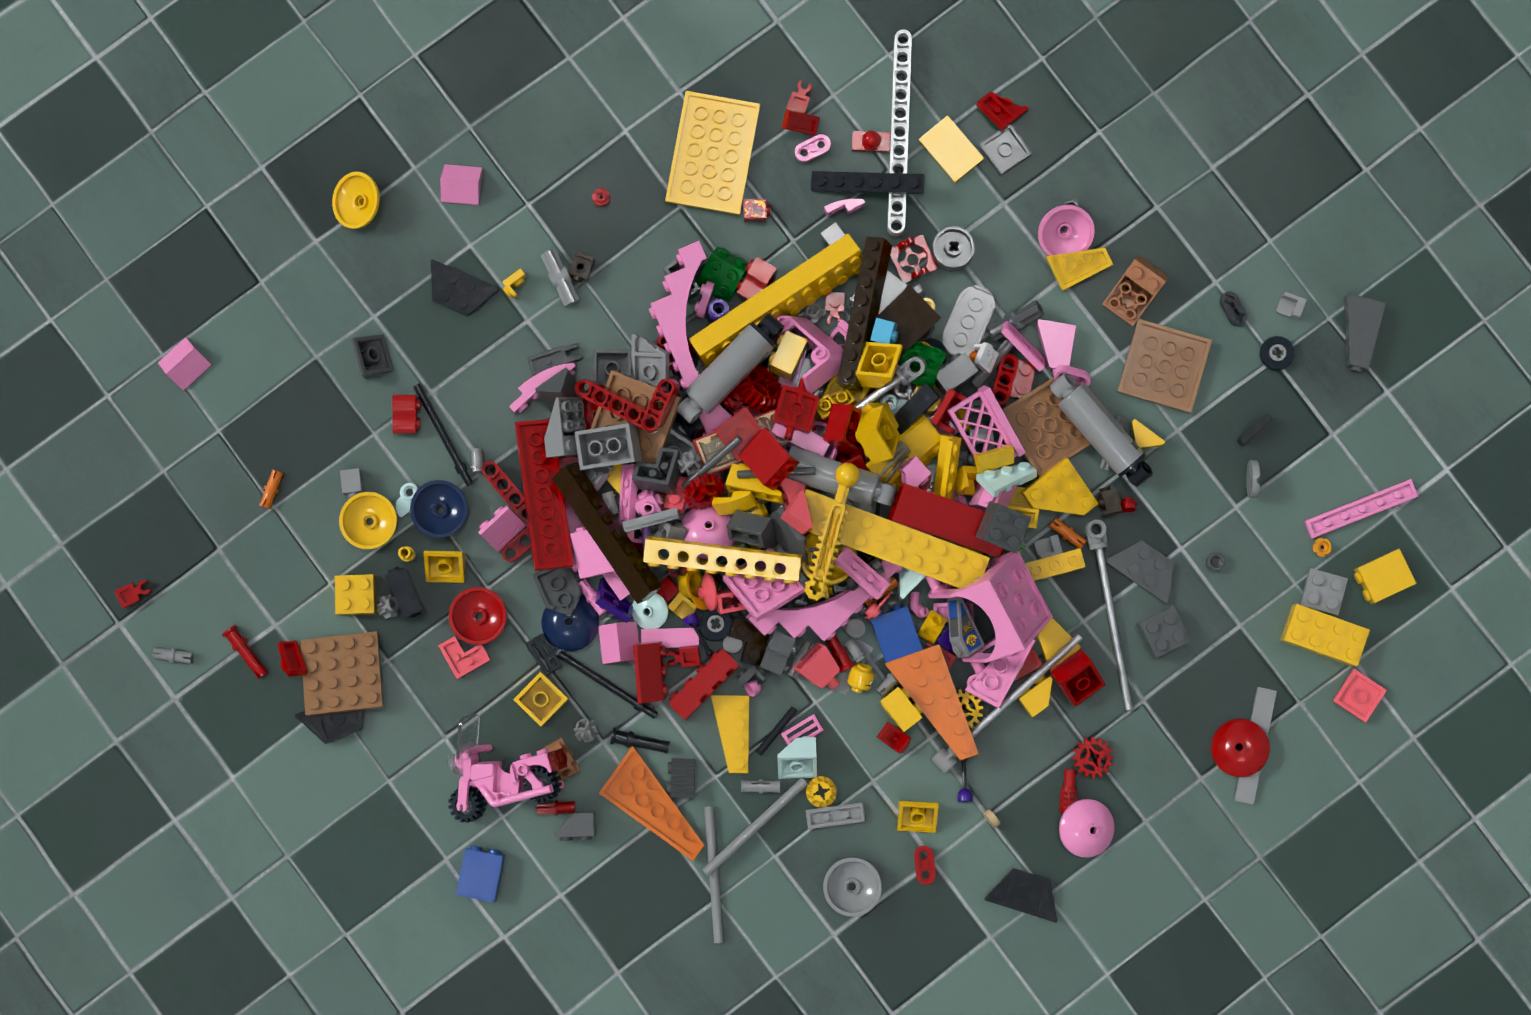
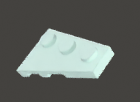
[976,462,1037,498]

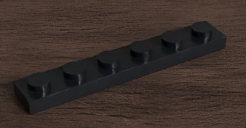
[811,171,925,194]

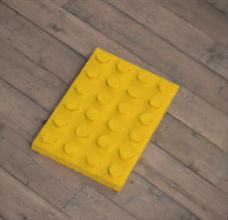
[665,91,760,216]

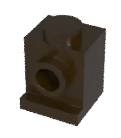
[569,251,595,283]
[1097,486,1122,517]

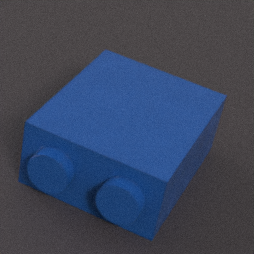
[870,604,923,663]
[456,845,505,902]

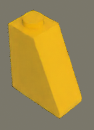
[1036,618,1081,671]

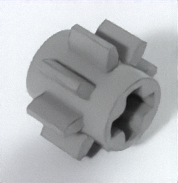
[677,451,703,476]
[376,594,400,619]
[573,719,599,743]

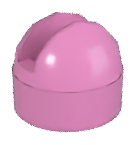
[744,679,761,697]

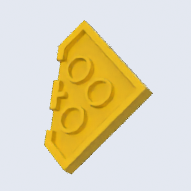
[1021,457,1099,515]

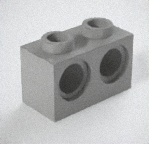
[650,520,687,551]

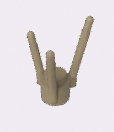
[879,441,911,483]

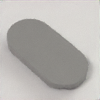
[942,285,995,357]

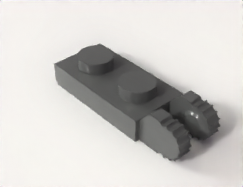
[527,343,583,376]

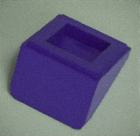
[936,626,953,653]

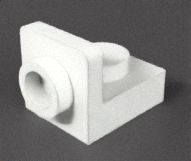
[973,342,999,373]

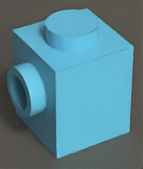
[870,318,898,344]

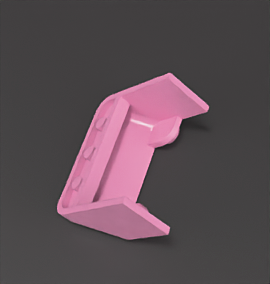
[772,315,844,394]

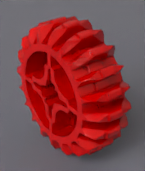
[735,364,781,413]

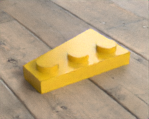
[1045,247,1113,290]

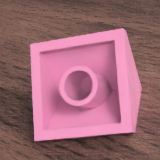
[440,164,483,205]
[158,338,212,391]
[598,621,639,664]

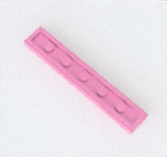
[1304,479,1419,539]

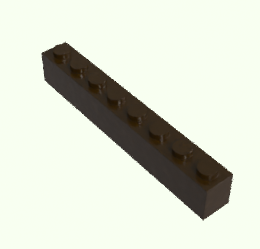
[837,236,892,391]
[552,462,662,604]

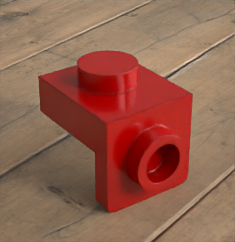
[877,721,911,754]

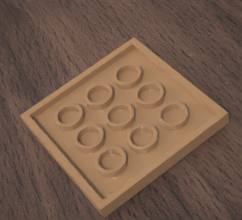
[1117,319,1212,414]
[591,370,682,464]
[1002,377,1091,478]
[300,631,384,717]

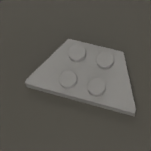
[631,334,669,392]

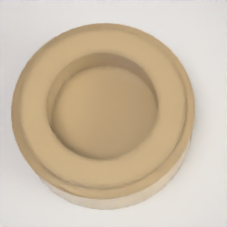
[983,809,1000,829]

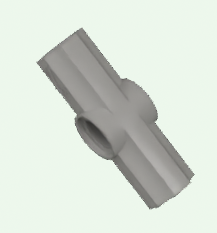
[540,249,580,307]

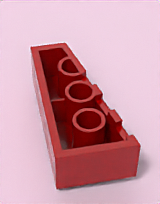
[669,649,740,720]

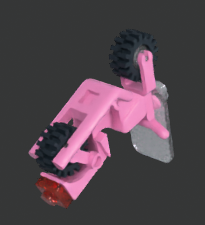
[447,714,568,823]

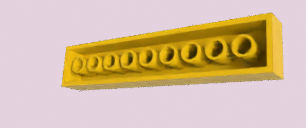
[688,234,863,368]
[805,489,990,588]

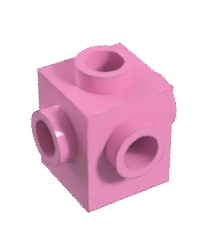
[635,490,664,516]

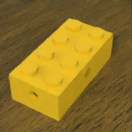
[1280,604,1370,667]

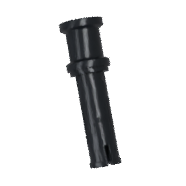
[610,727,670,753]

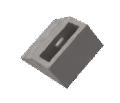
[544,397,586,458]

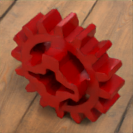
[683,473,725,510]
[1071,737,1114,779]

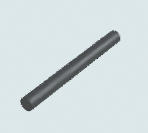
[681,436,743,490]
[737,467,816,478]

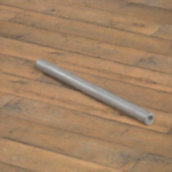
[702,777,808,877]
[704,806,724,943]

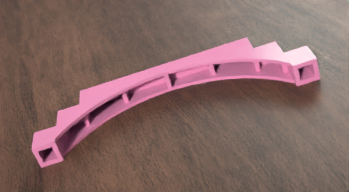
[648,241,787,449]
[746,455,933,641]

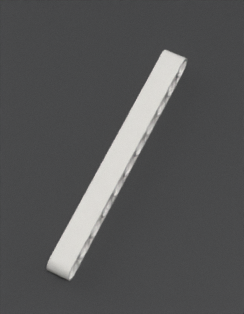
[887,29,912,237]

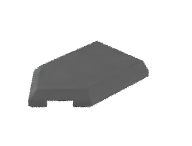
[769,506,808,562]
[533,568,582,617]

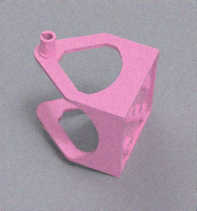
[925,551,1053,674]

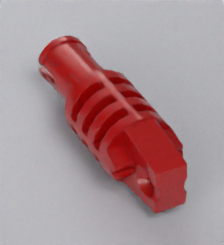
[1059,769,1078,813]

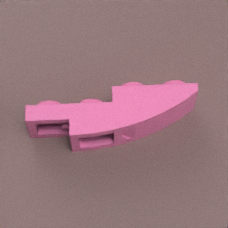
[509,363,577,414]

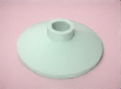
[632,593,669,629]

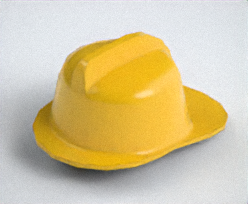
[677,569,708,610]

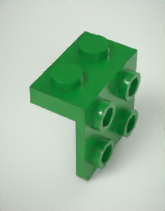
[697,247,748,302]
[896,341,947,389]

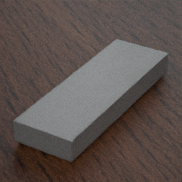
[805,802,866,829]

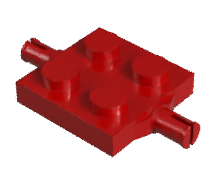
[772,377,820,441]

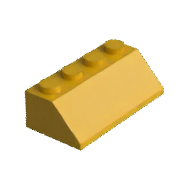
[866,415,941,491]

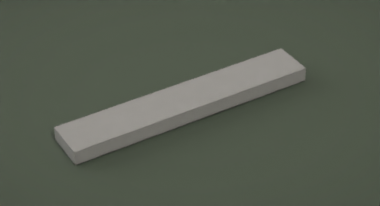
[1234,687,1277,805]

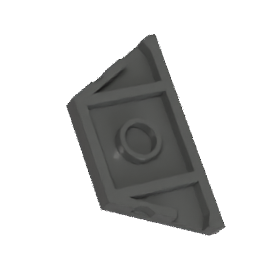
[1105,540,1173,604]

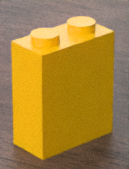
[1354,549,1417,604]

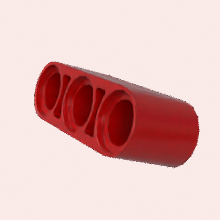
[991,354,1019,409]

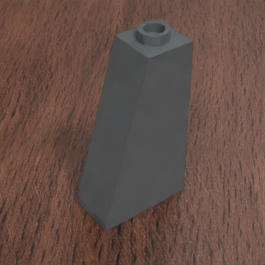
[1344,293,1386,373]

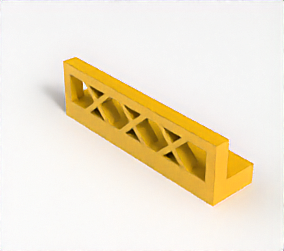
[933,434,962,500]

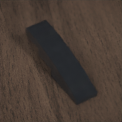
[894,383,940,435]

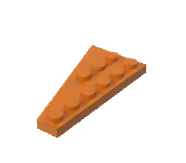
[884,644,979,761]
[599,746,704,861]

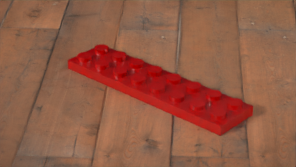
[514,419,574,571]

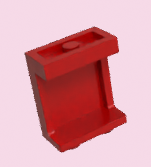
[738,427,799,490]

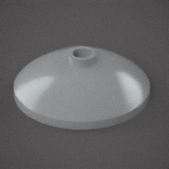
[823,857,882,917]

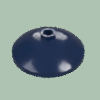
[410,480,468,538]
[541,596,599,651]

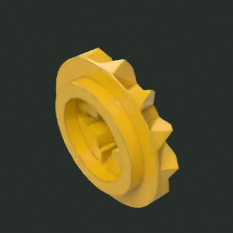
[806,776,837,807]

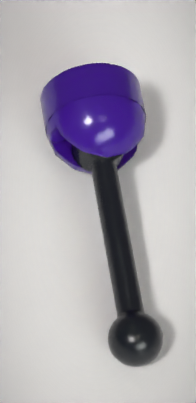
[682,612,713,656]
[957,759,973,802]

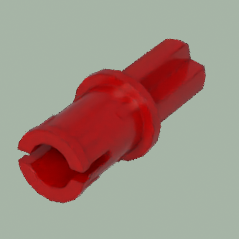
[536,800,575,816]

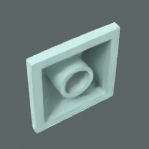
[898,568,925,601]
[777,736,817,779]

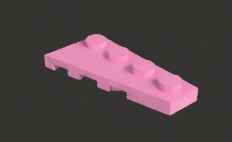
[965,639,1035,709]

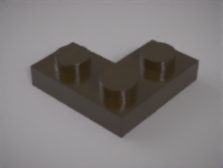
[728,618,770,666]

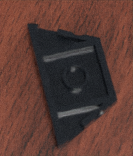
[431,259,499,316]
[295,710,364,744]
[984,868,1057,923]

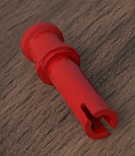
[222,625,268,680]
[826,634,855,673]

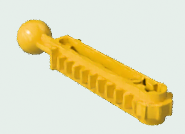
[804,463,860,601]

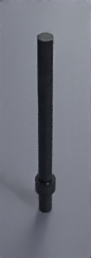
[413,383,473,487]
[557,650,658,719]

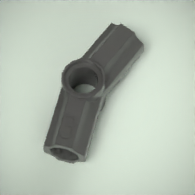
[986,300,1044,342]

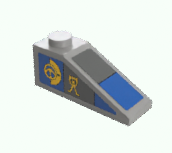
[947,596,985,658]

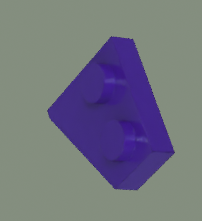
[595,577,633,623]

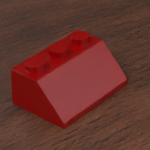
[633,641,669,704]

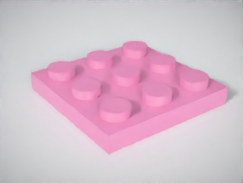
[723,548,805,622]

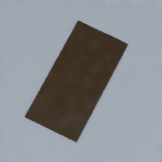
[843,285,941,357]

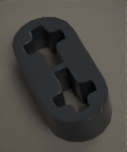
[1220,291,1247,326]

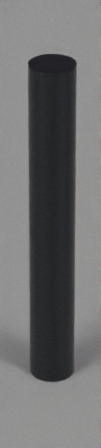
[755,706,797,756]

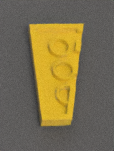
[711,695,749,773]

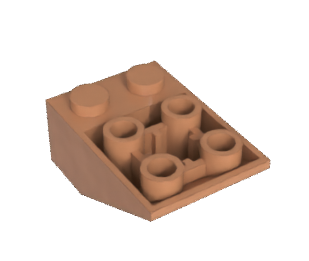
[1102,254,1169,326]

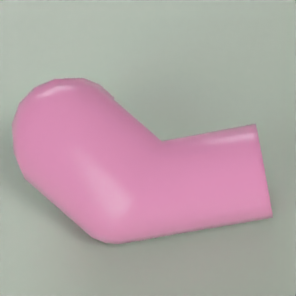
[909,592,929,618]

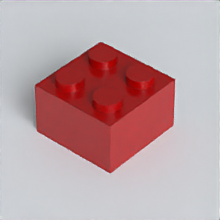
[1049,649,1106,707]

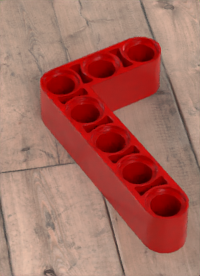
[575,378,680,431]
[482,461,531,563]

